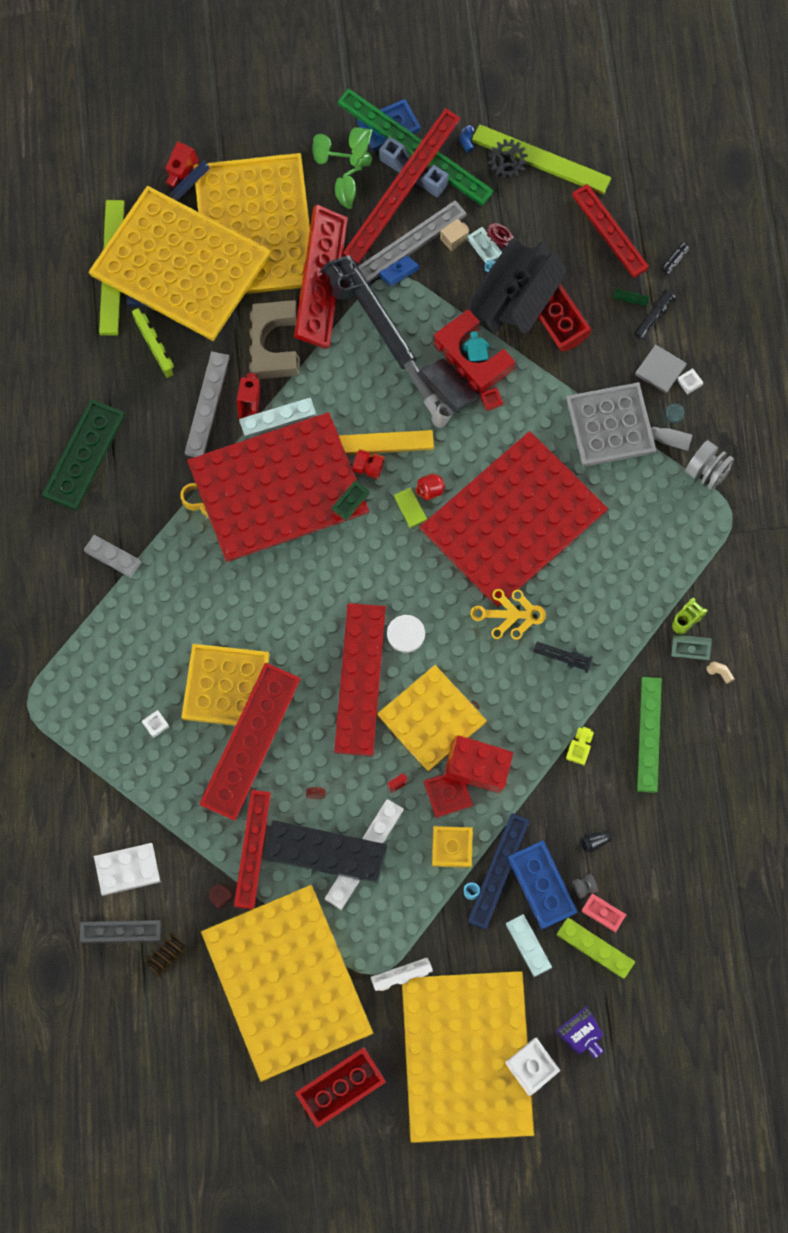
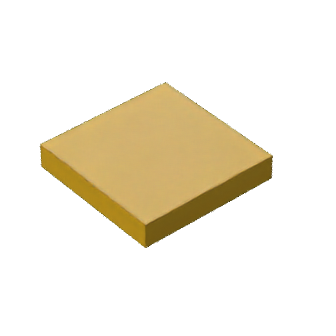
[432,826,473,868]

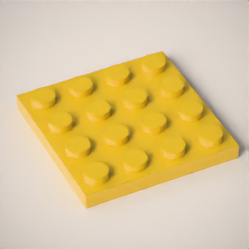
[181,644,270,726]
[377,665,487,773]

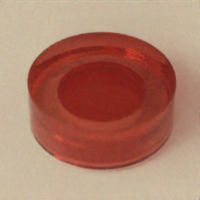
[306,787,326,799]

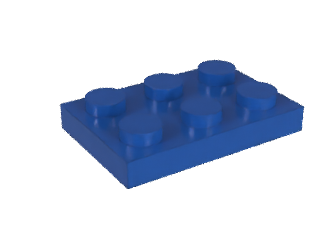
[357,99,421,152]

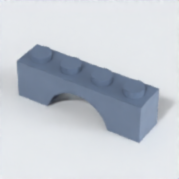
[379,137,448,198]

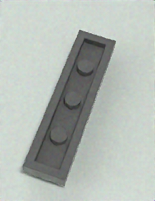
[80,920,161,943]

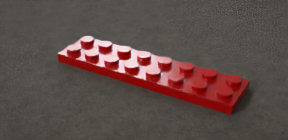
[294,205,348,349]
[334,603,386,756]
[199,662,301,821]

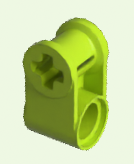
[672,598,708,634]

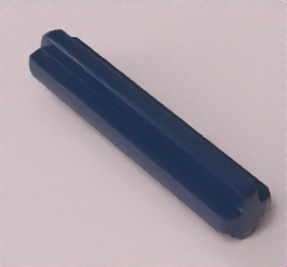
[167,161,210,201]

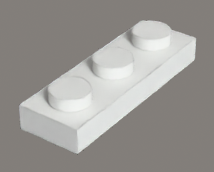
[370,958,433,991]

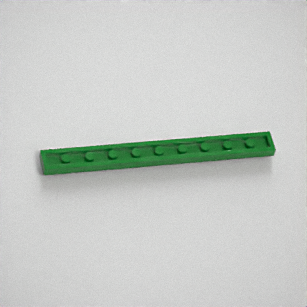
[337,88,494,207]

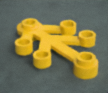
[470,589,546,640]

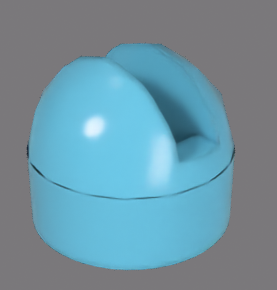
[464,882,480,900]

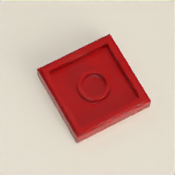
[423,774,473,818]

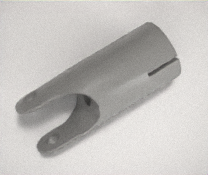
[651,427,692,451]

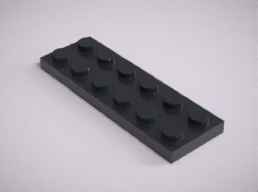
[263,820,388,884]

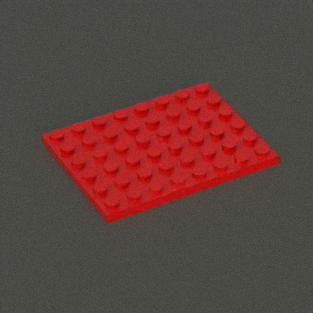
[187,412,369,563]
[420,431,608,608]

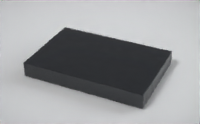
[418,358,480,412]

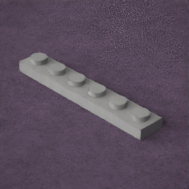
[185,352,230,457]

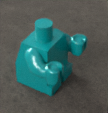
[460,332,489,363]

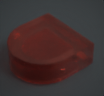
[209,885,233,910]

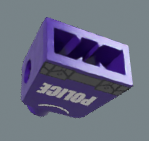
[556,1007,604,1059]

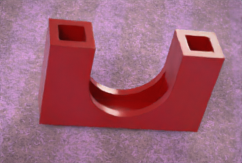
[433,309,516,393]

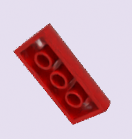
[538,284,591,351]
[295,1048,386,1128]

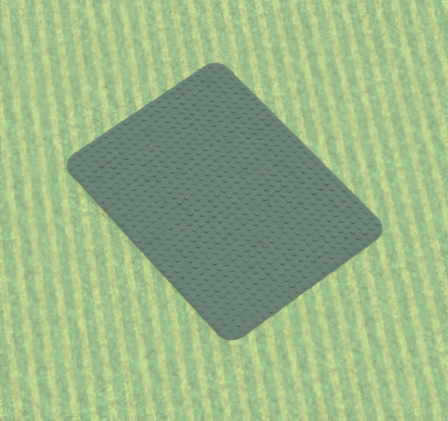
[27,277,732,975]

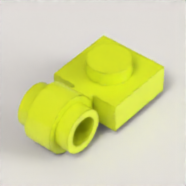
[566,727,594,766]

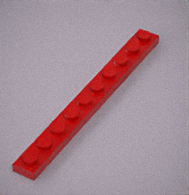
[343,108,460,265]

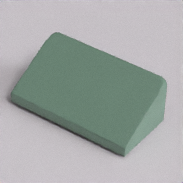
[671,635,712,660]

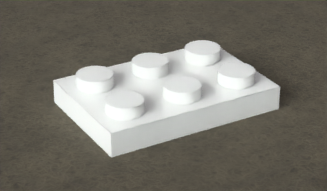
[94,843,160,896]

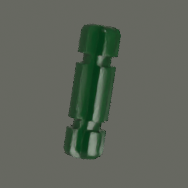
[613,288,649,306]

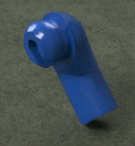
[459,126,474,153]

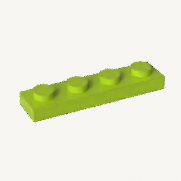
[132,308,174,378]
[557,918,635,979]

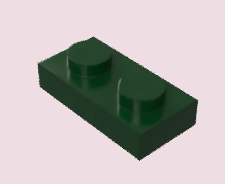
[331,480,370,521]

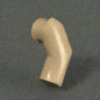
[707,661,734,684]

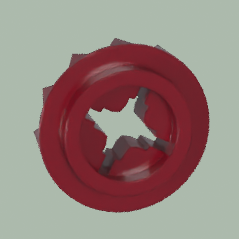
[487,223,513,248]

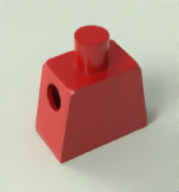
[165,142,199,188]
[237,373,260,419]

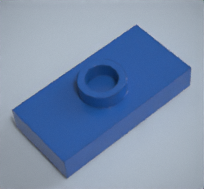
[379,256,419,287]

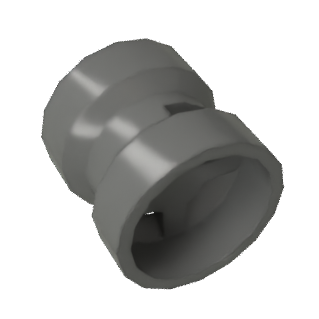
[572,873,598,899]

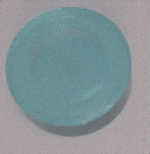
[665,404,685,423]

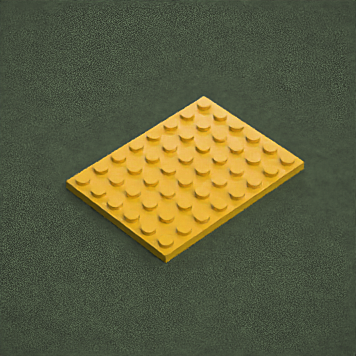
[193,153,310,294]
[89,186,271,341]
[201,885,373,1082]
[402,972,534,1143]

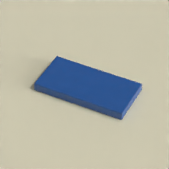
[507,841,578,930]

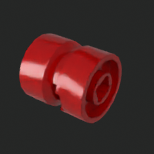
[352,449,385,480]

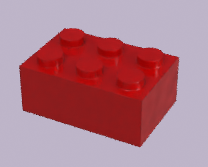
[443,735,513,793]

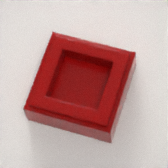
[479,387,504,412]
[387,773,408,793]

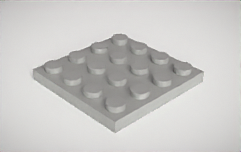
[566,382,656,467]

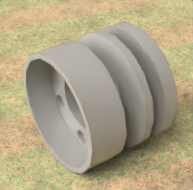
[685,440,734,491]

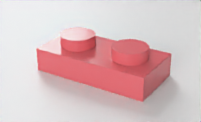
[581,894,626,933]

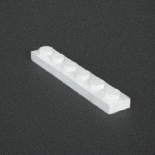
[325,799,404,910]

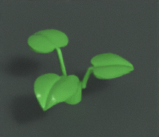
[312,127,372,209]

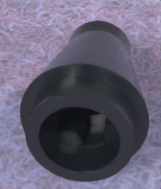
[580,830,611,853]

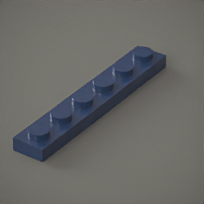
[467,813,530,930]

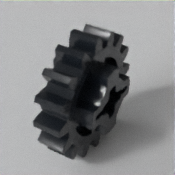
[489,139,528,179]

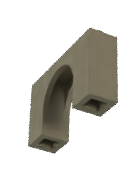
[249,300,300,379]

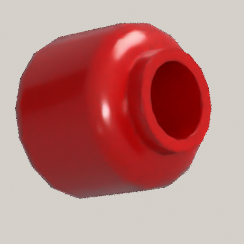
[416,473,445,501]

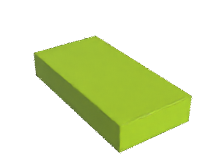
[394,487,427,529]

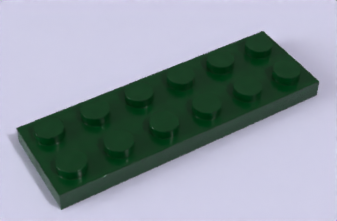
[42,399,125,511]

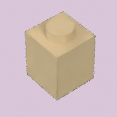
[440,219,469,252]

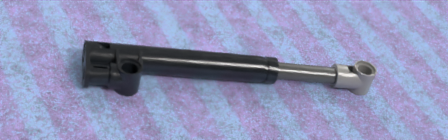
[321,255,453,428]

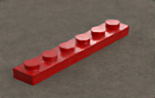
[572,184,649,279]
[234,790,271,910]

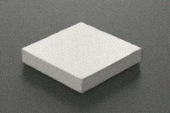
[505,1038,560,1096]

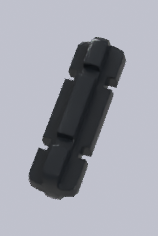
[662,242,689,274]

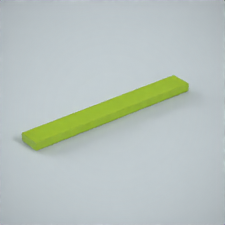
[472,124,611,195]
[99,200,125,335]

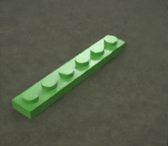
[637,677,662,793]

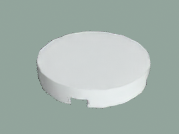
[387,615,425,653]

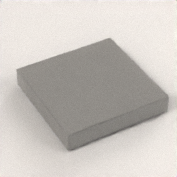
[635,344,687,394]

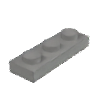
[84,535,142,578]

